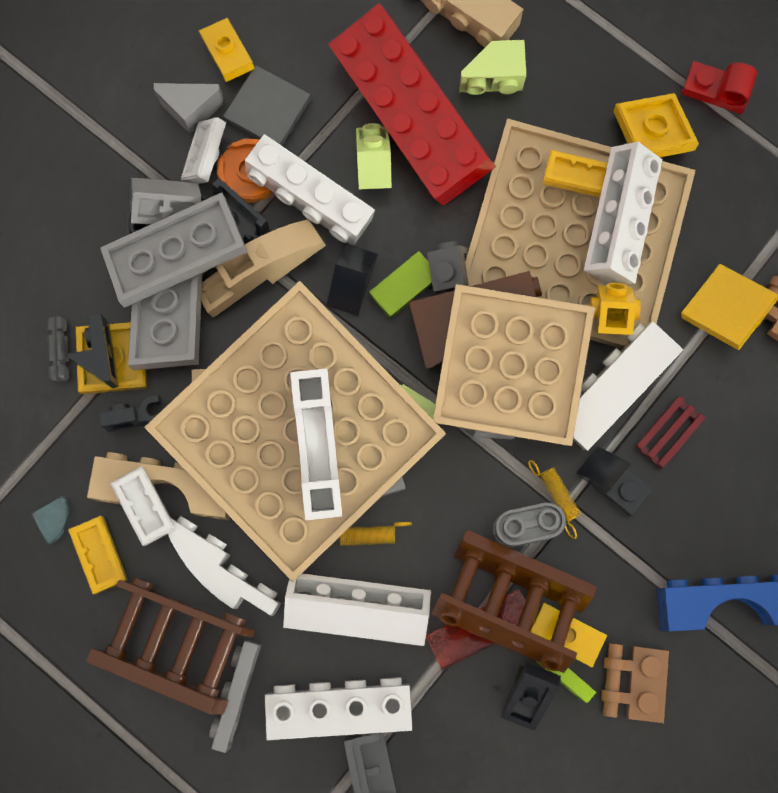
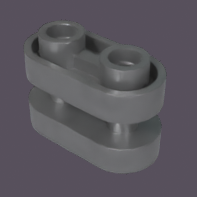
[492,503,566,548]

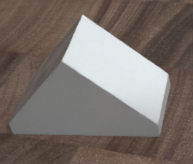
[154,83,223,134]

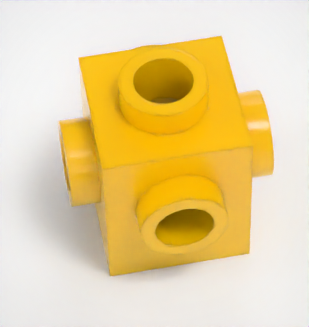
[590,282,641,335]

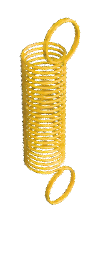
[528,460,582,539]
[340,522,412,546]

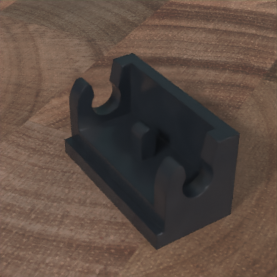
[201,178,270,244]

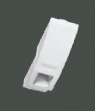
[168,516,282,616]

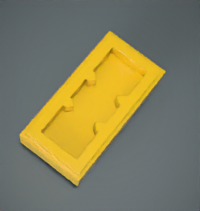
[199,18,255,82]
[542,150,608,198]
[68,516,128,594]
[531,603,607,667]

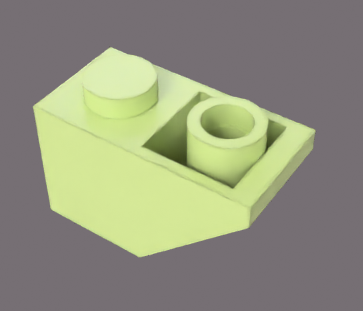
[459,40,526,95]
[356,123,392,189]

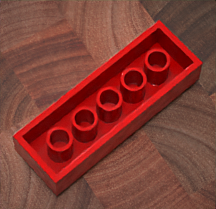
[328,3,496,206]

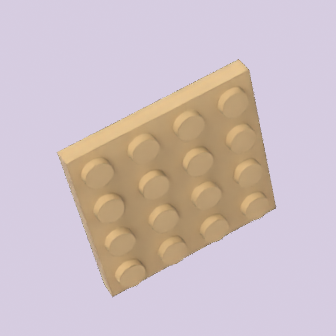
[433,284,595,446]

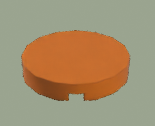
[217,138,274,203]

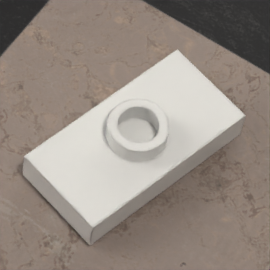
[181,117,226,184]
[110,466,176,546]

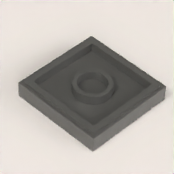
[223,65,311,146]

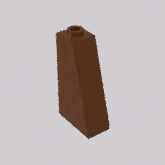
[409,271,542,368]

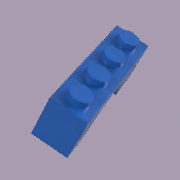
[656,575,778,631]

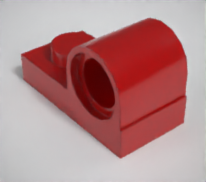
[681,61,757,114]

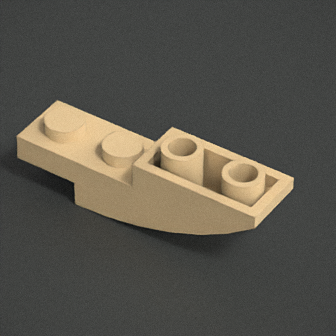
[201,219,326,317]

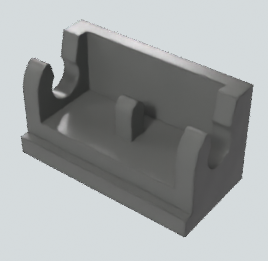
[344,733,396,793]

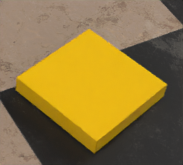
[613,93,699,157]
[681,264,778,350]
[76,322,148,394]

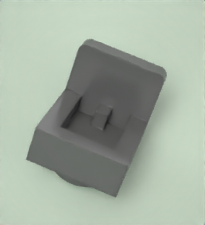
[427,241,469,292]

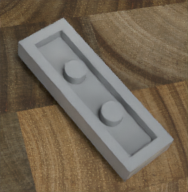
[209,640,262,753]

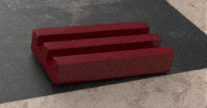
[635,396,706,469]

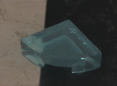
[32,496,69,544]

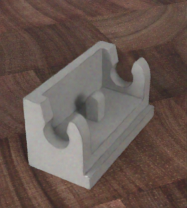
[130,177,201,224]

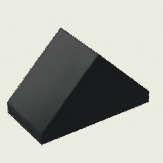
[327,245,378,315]

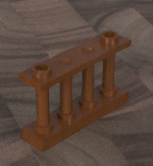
[431,530,597,673]
[86,577,255,714]

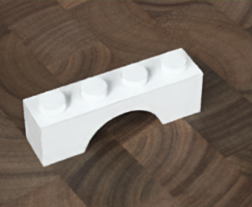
[290,369,342,520]

